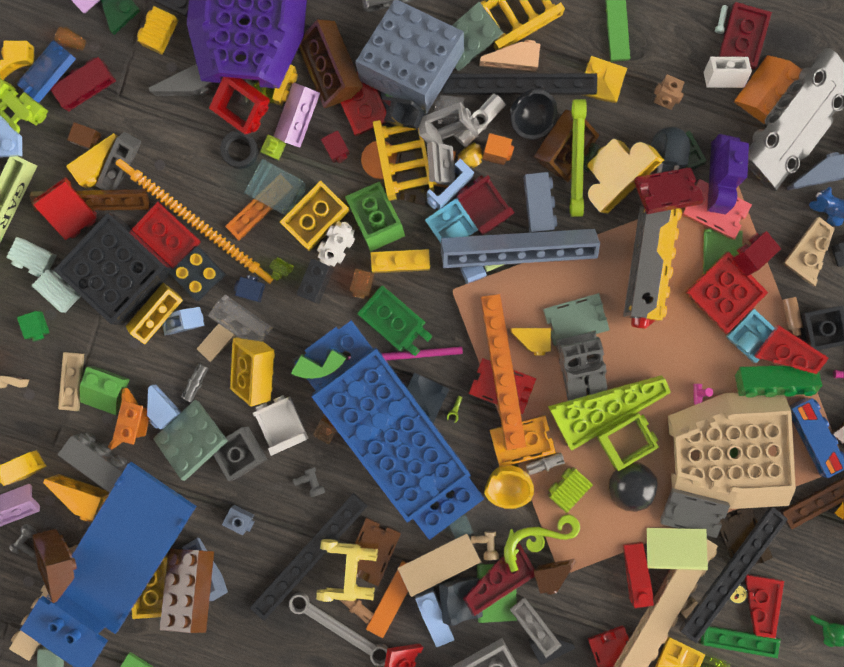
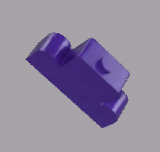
[707,134,749,215]

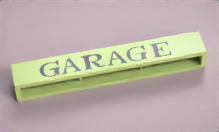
[0,156,37,242]

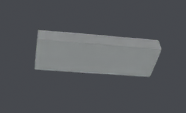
[510,597,561,658]

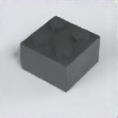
[213,427,268,481]

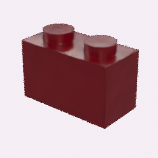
[732,231,781,276]

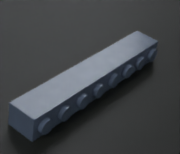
[441,229,600,268]

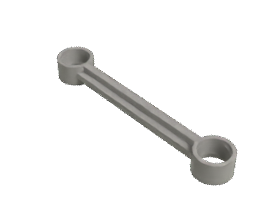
[289,592,388,666]

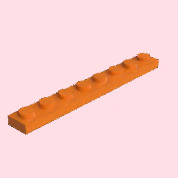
[480,294,526,450]

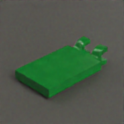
[358,285,433,357]

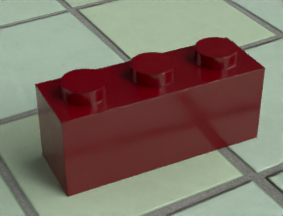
[51,57,116,112]

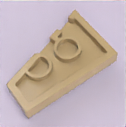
[782,217,835,286]

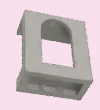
[419,102,480,144]

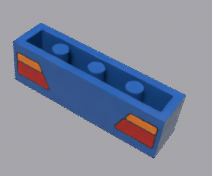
[789,397,844,478]

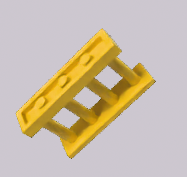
[481,0,565,51]
[373,120,437,201]

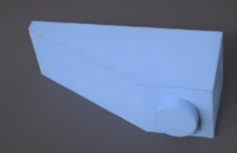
[415,587,454,647]

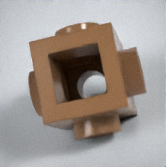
[654,74,684,110]

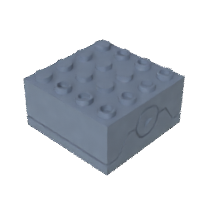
[355,0,464,114]

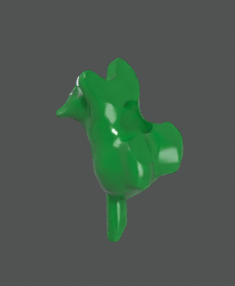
[810,615,844,647]

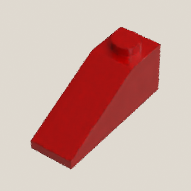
[623,542,654,608]

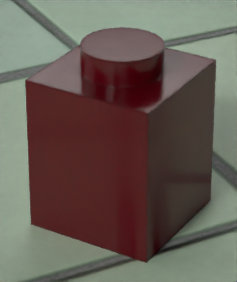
[321,130,350,163]

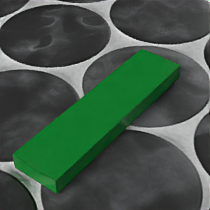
[700,626,781,658]

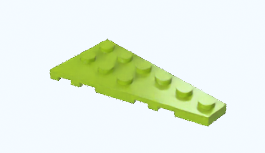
[548,375,671,451]

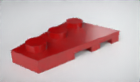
[754,325,829,374]
[745,574,784,638]

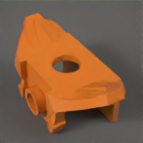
[108,388,150,449]

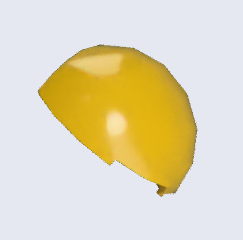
[484,465,534,509]

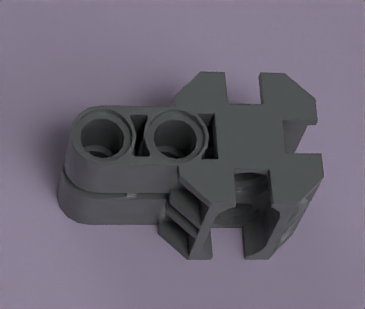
[556,331,608,401]

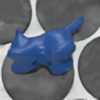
[809,187,844,226]

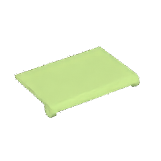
[647,528,708,570]

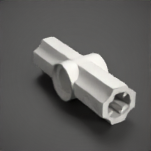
[454,94,506,147]

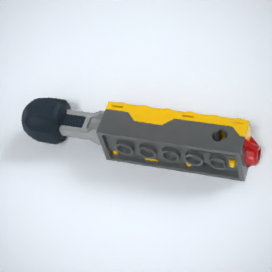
[623,127,690,329]

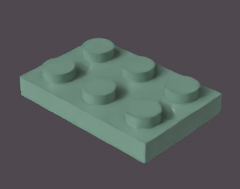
[452,2,504,71]

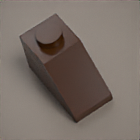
[534,559,576,595]

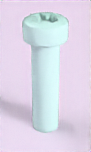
[715,5,728,34]

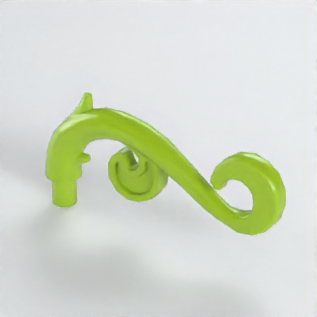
[504,515,580,572]

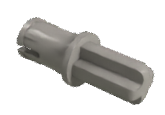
[526,452,565,475]

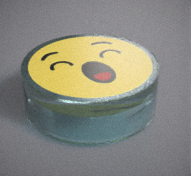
[729,584,748,604]

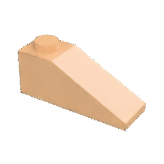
[479,40,540,72]

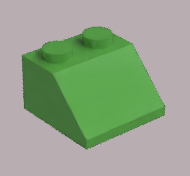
[80,366,130,415]

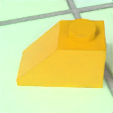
[510,328,551,355]

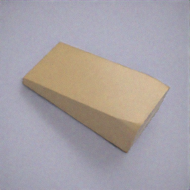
[197,321,237,362]

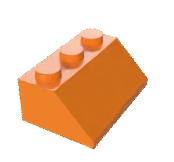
[734,55,802,124]

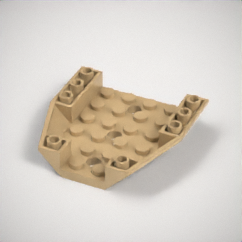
[668,392,796,509]

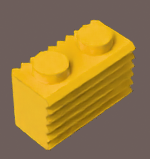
[137,6,178,55]

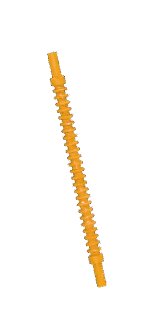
[116,159,274,284]

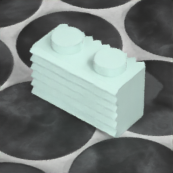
[6,237,57,277]
[32,269,80,313]

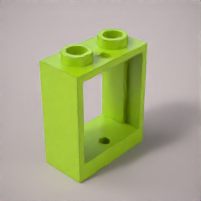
[596,413,659,471]

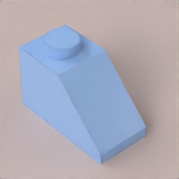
[460,266,487,284]
[162,307,204,335]
[147,385,181,430]

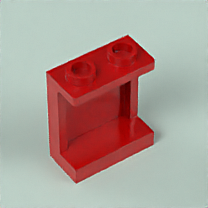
[33,177,97,240]

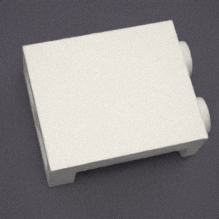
[253,395,308,456]

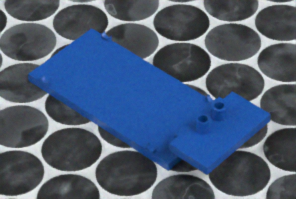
[20,462,197,667]

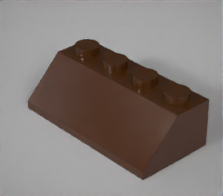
[299,19,363,108]
[32,529,77,603]

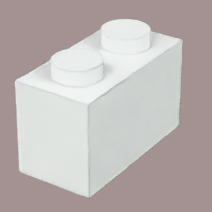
[704,57,752,88]

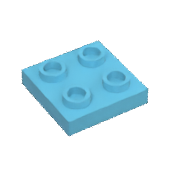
[425,198,478,243]
[726,309,775,363]

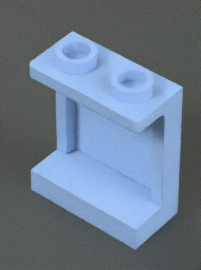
[427,159,474,210]

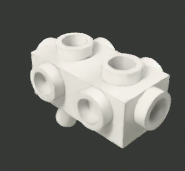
[317,221,355,266]

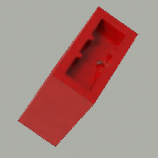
[209,77,270,135]

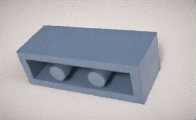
[523,172,557,233]

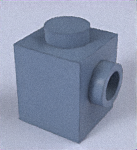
[222,505,255,535]

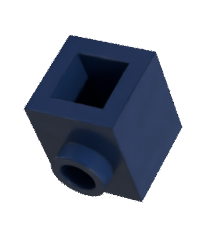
[234,275,266,303]

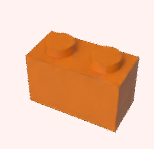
[482,133,514,165]

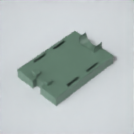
[543,293,610,346]

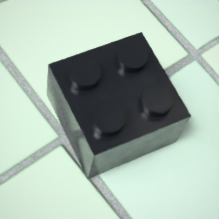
[800,306,844,350]

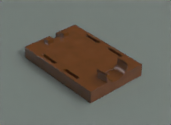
[343,517,401,586]

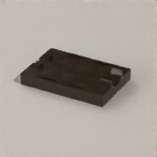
[392,140,429,206]
[719,508,773,565]

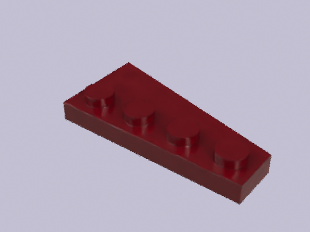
[463,543,535,616]

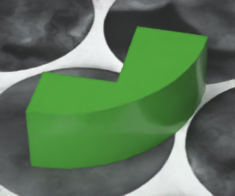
[291,348,346,379]

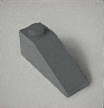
[149,64,214,96]
[96,132,142,190]

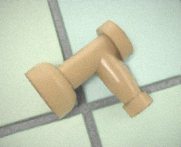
[471,531,499,560]

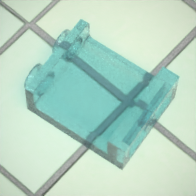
[244,159,306,216]

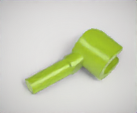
[447,396,463,423]

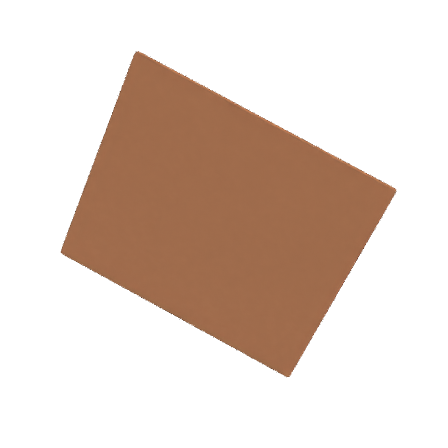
[453,186,839,572]

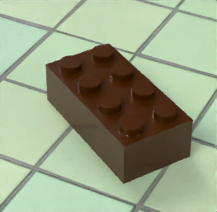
[160,549,214,633]

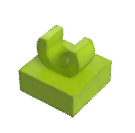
[260,135,286,161]

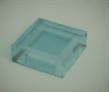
[449,514,473,539]

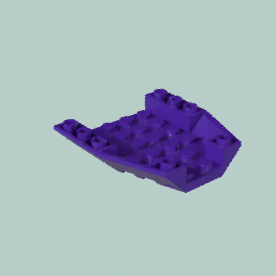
[187,0,307,89]

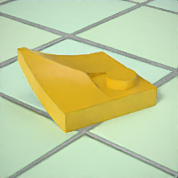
[583,56,627,103]
[655,636,705,667]

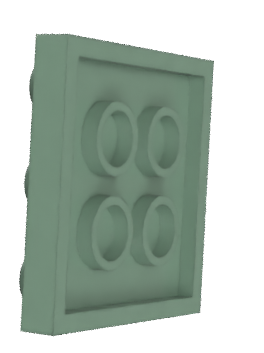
[153,400,227,481]

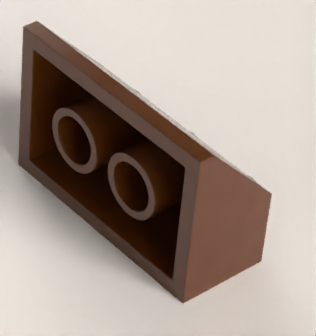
[534,109,600,182]

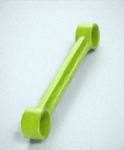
[570,99,587,217]

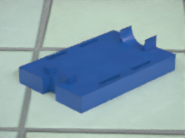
[17,40,76,103]

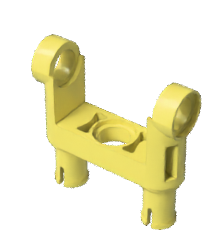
[316,539,378,602]

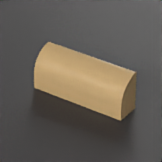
[398,534,481,597]

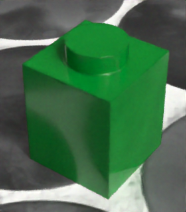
[17,311,50,342]

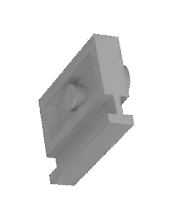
[427,142,455,186]

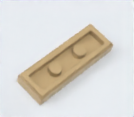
[58,352,84,411]

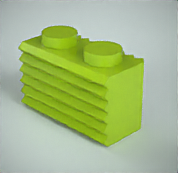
[548,467,593,513]

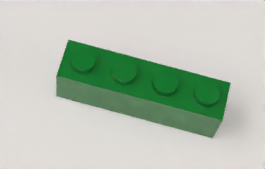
[735,366,823,398]

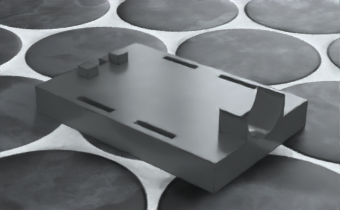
[660,488,730,538]

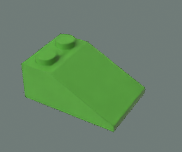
[345,181,405,252]

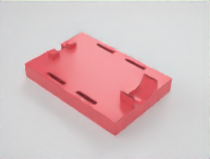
[682,179,752,240]

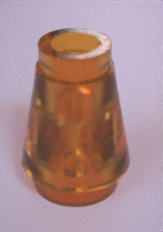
[55,26,86,51]

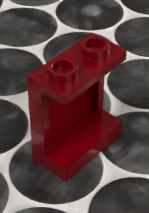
[456,175,515,236]

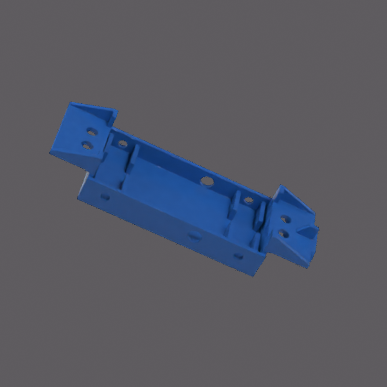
[294,320,485,540]

